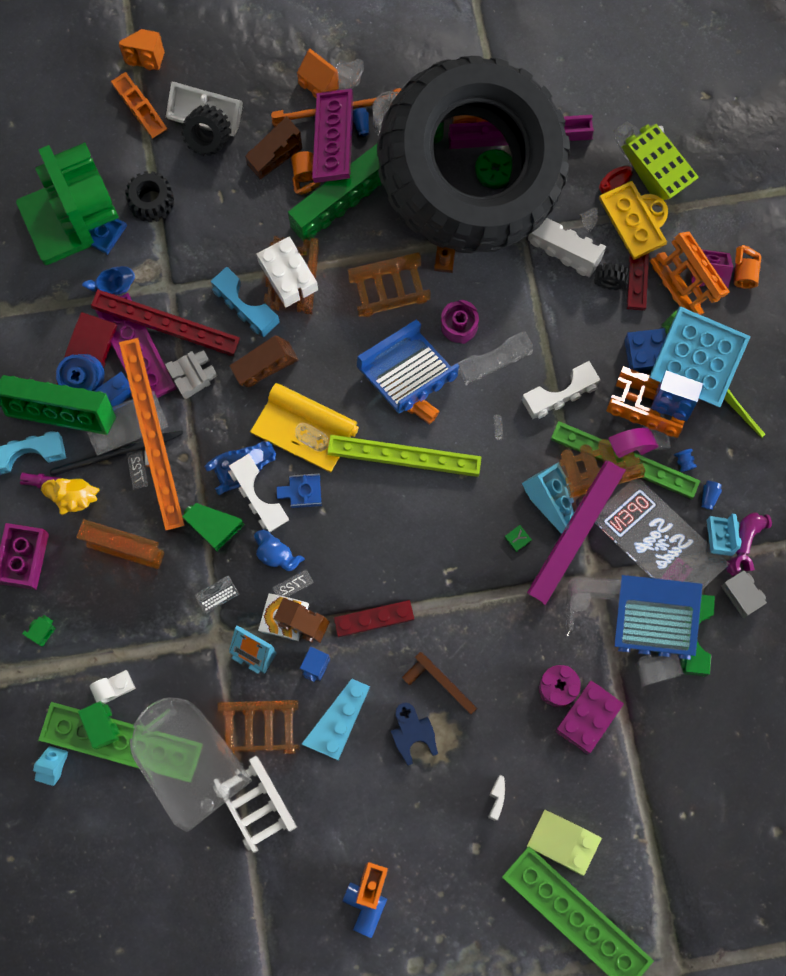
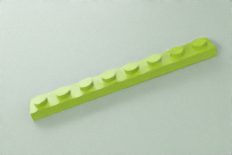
[327,435,481,477]

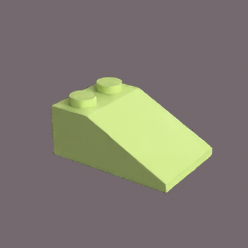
[527,810,602,876]

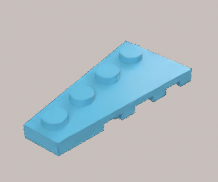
[302,679,370,760]

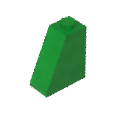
[182,503,244,552]

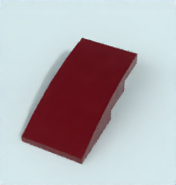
[56,312,117,385]

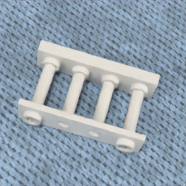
[213,756,297,853]

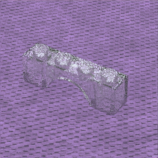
[458,331,534,386]

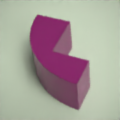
[609,428,659,458]

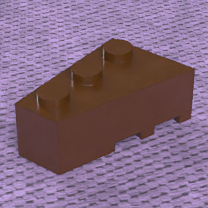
[245,116,303,179]
[230,335,299,387]

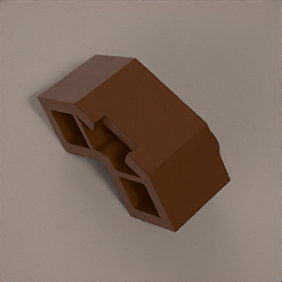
[273,597,330,643]

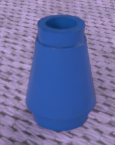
[353,108,369,137]
[701,481,722,510]

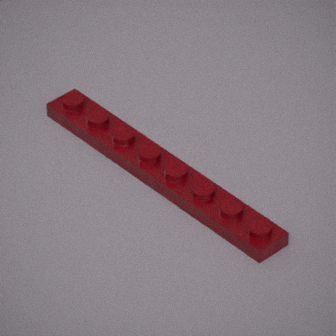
[91,290,240,357]

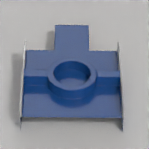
[277,474,322,508]

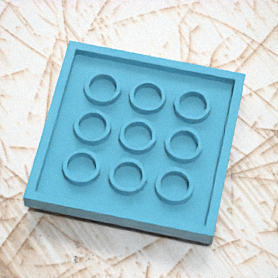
[649,307,751,407]

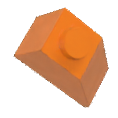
[356,862,388,910]

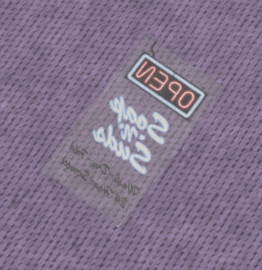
[595,476,729,608]

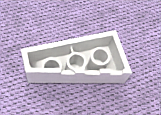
[528,218,606,278]

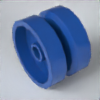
[56,354,105,391]

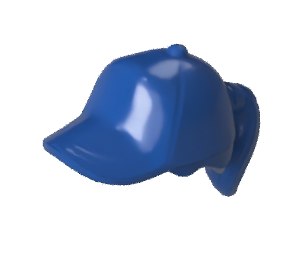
[82,266,135,295]
[254,530,305,571]

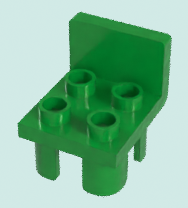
[16,142,119,265]

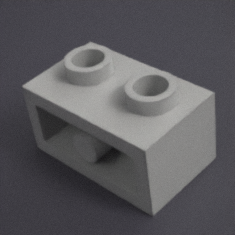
[721,570,767,618]

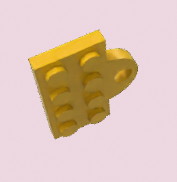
[599,181,668,260]

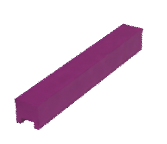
[448,115,594,149]
[527,460,626,605]

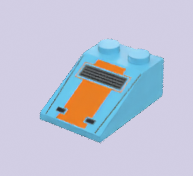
[229,626,277,674]

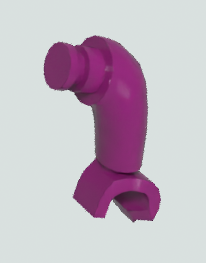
[726,512,772,576]

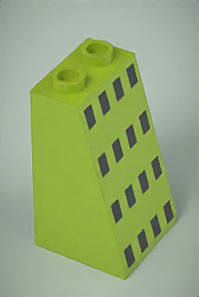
[621,124,699,200]

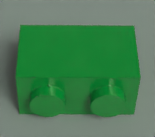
[78,701,120,750]

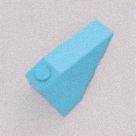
[522,462,574,534]

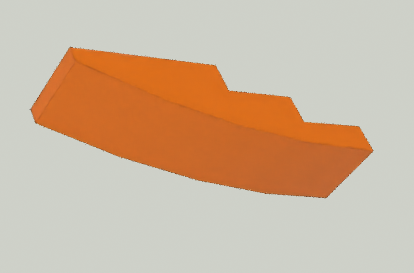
[111,72,168,139]

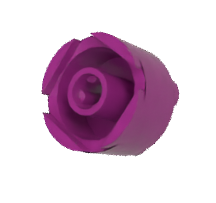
[441,300,479,344]
[538,665,581,708]

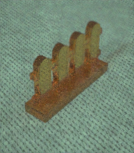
[559,439,645,498]

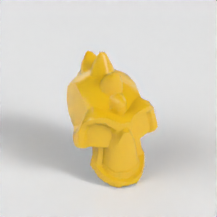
[41,478,99,515]

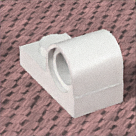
[89,670,136,704]

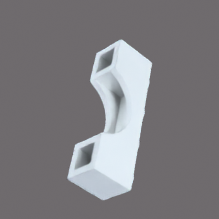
[522,361,600,419]
[228,454,289,532]

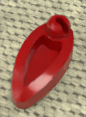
[599,166,632,194]

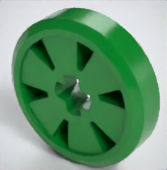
[475,149,512,189]

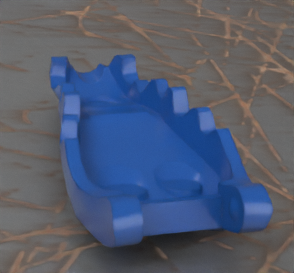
[204,441,276,495]

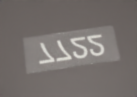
[127,450,148,489]
[273,569,314,597]

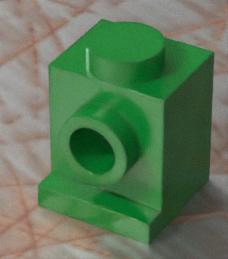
[22,615,56,647]

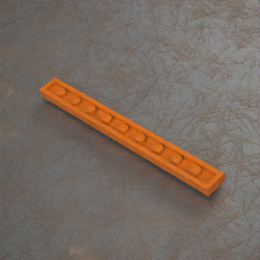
[119,338,185,530]

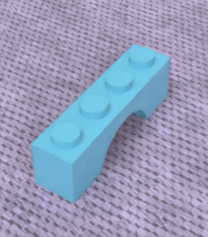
[0,431,67,475]

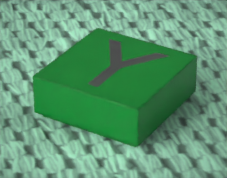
[504,525,532,552]

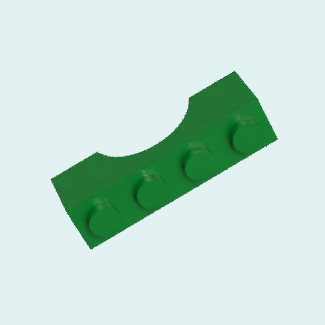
[680,595,715,677]

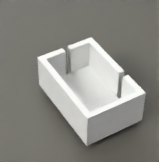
[257,236,318,308]

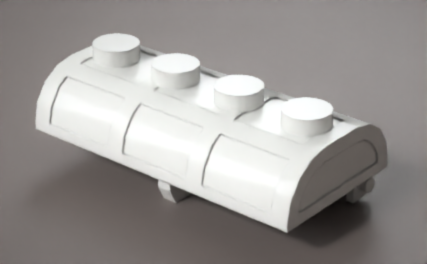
[166,82,242,136]

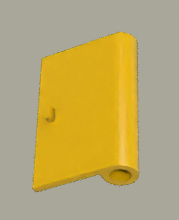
[250,383,359,473]

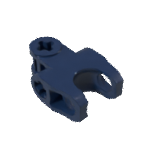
[391,703,438,766]

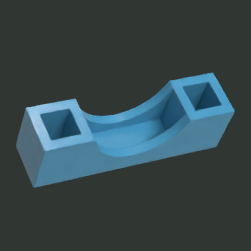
[211,267,280,337]

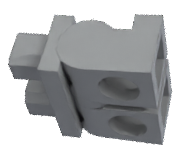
[165,350,218,400]

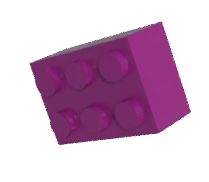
[0,523,49,590]
[555,680,624,755]

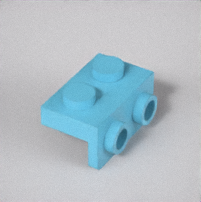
[707,513,741,556]

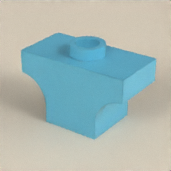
[33,746,68,786]

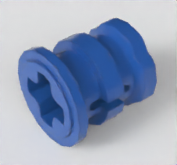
[674,449,697,472]

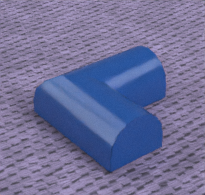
[342,882,388,938]

